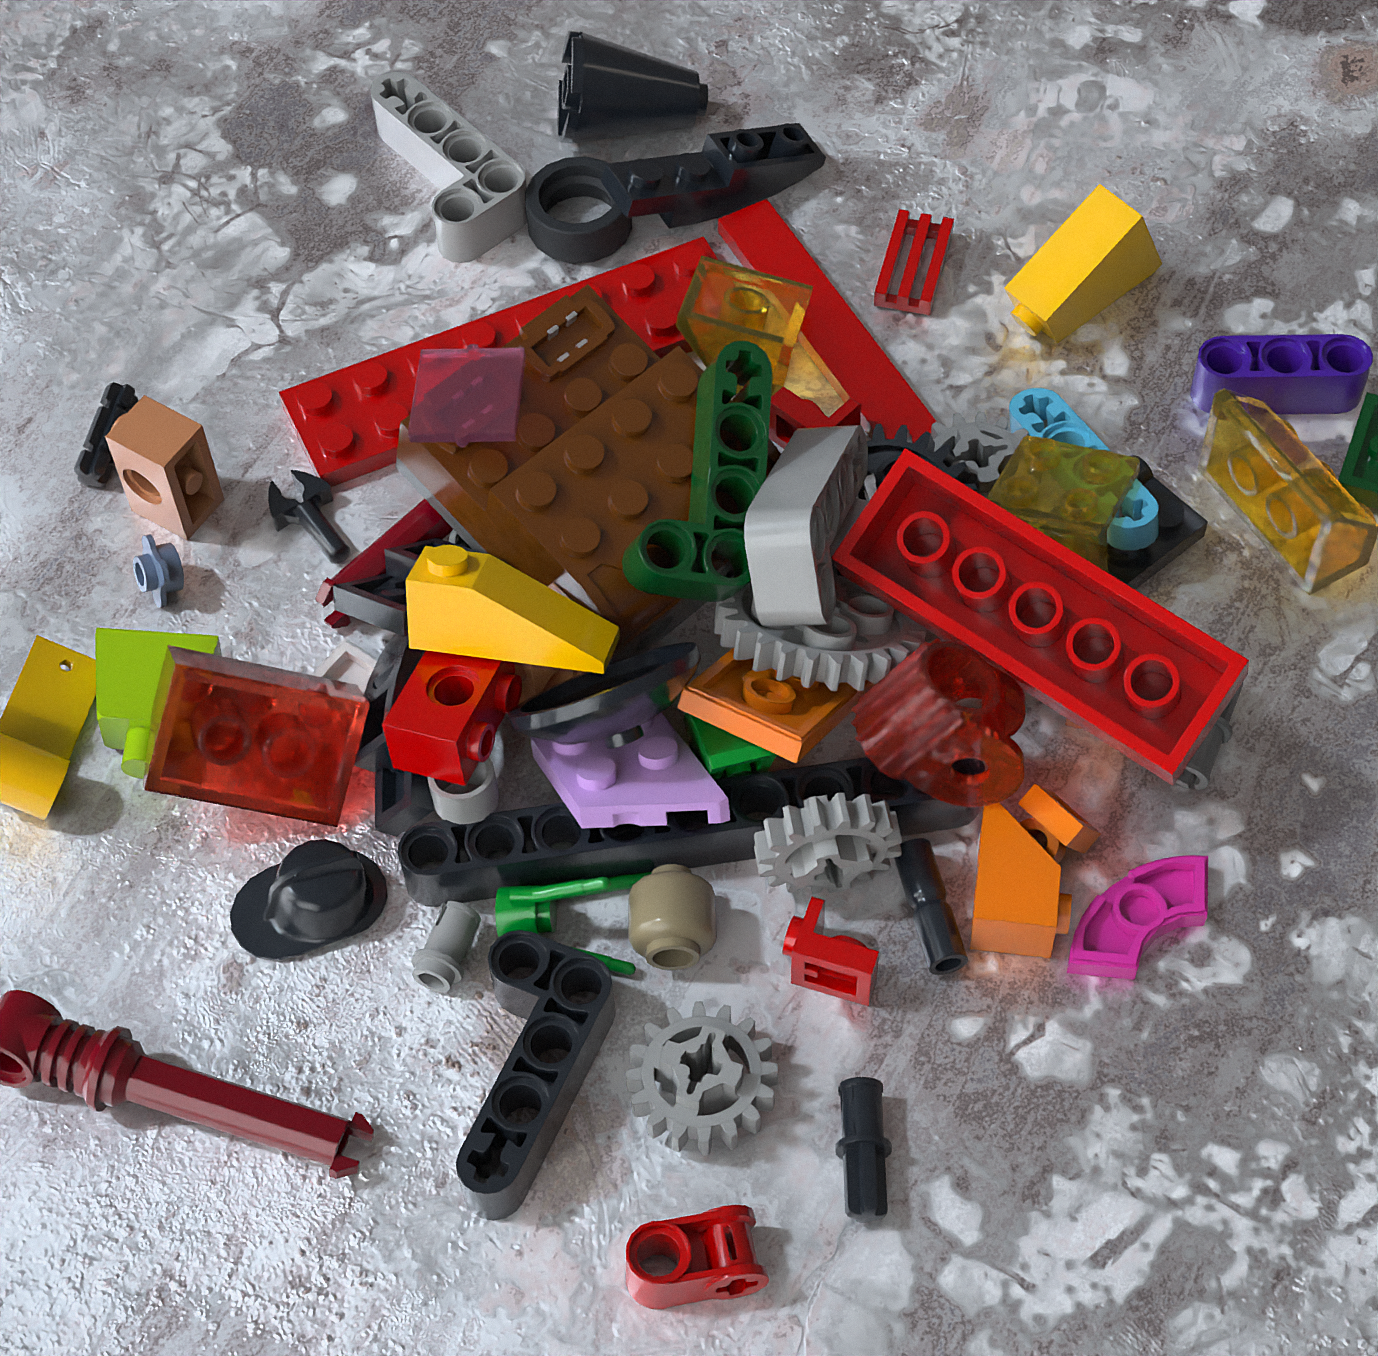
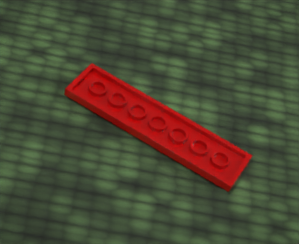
[279,236,753,487]

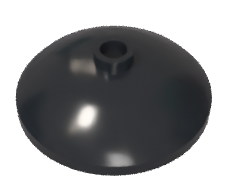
[508,642,701,749]

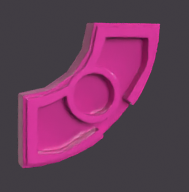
[1067,855,1208,980]

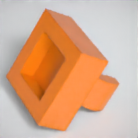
[1018,783,1101,864]

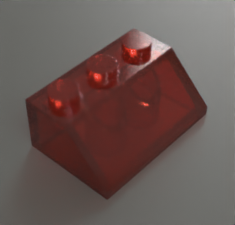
[143,645,370,827]

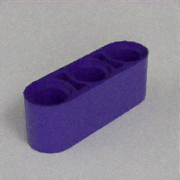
[1190,334,1373,415]

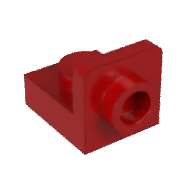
[769,386,861,449]
[782,896,879,1006]

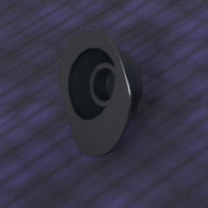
[230,839,388,961]

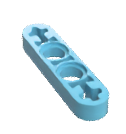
[1009,388,1159,550]

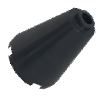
[557,31,708,144]

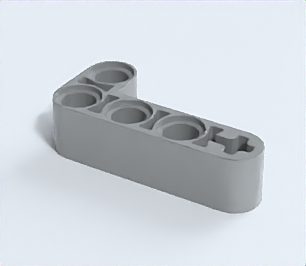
[370,71,527,263]
[744,425,868,627]

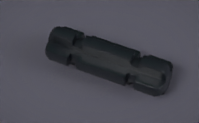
[74,382,138,488]

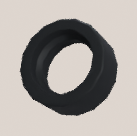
[525,156,633,264]

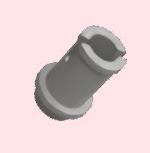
[411,901,481,992]

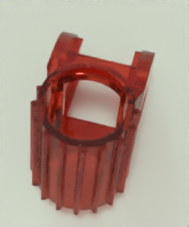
[851,638,1026,807]

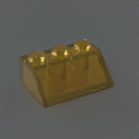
[1197,388,1378,595]

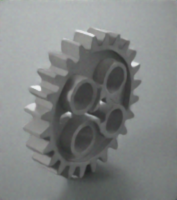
[714,566,926,691]

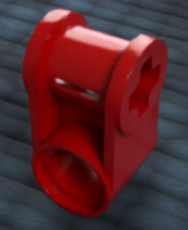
[626,1205,769,1309]

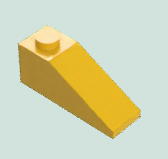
[406,545,619,674]

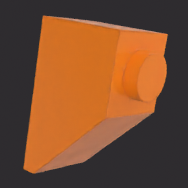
[969,800,1072,958]

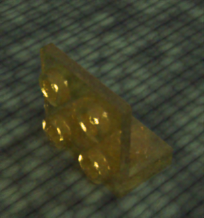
[987,435,1140,573]

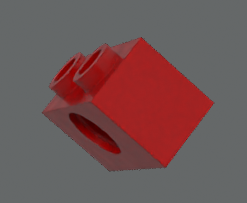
[382,650,522,786]

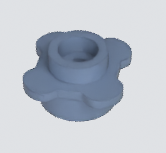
[133,534,184,608]

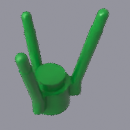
[495,872,652,976]

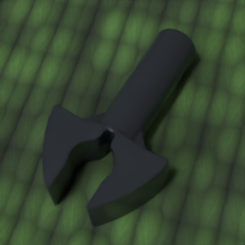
[268,470,350,564]

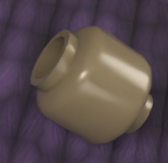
[628,864,717,971]

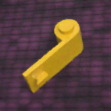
[0,635,96,820]

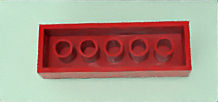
[831,448,1249,786]

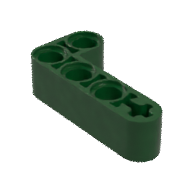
[622,341,772,602]

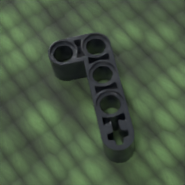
[456,930,616,1221]

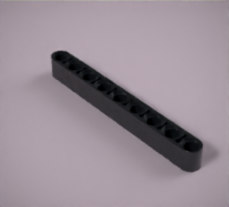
[397,745,985,907]

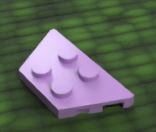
[530,713,730,828]

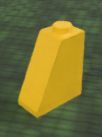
[1004,184,1162,343]

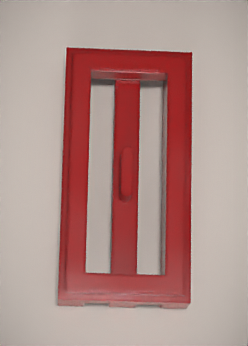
[874,209,954,316]

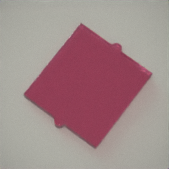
[408,344,526,447]

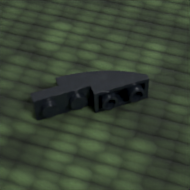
[601,123,826,229]
[353,633,434,837]

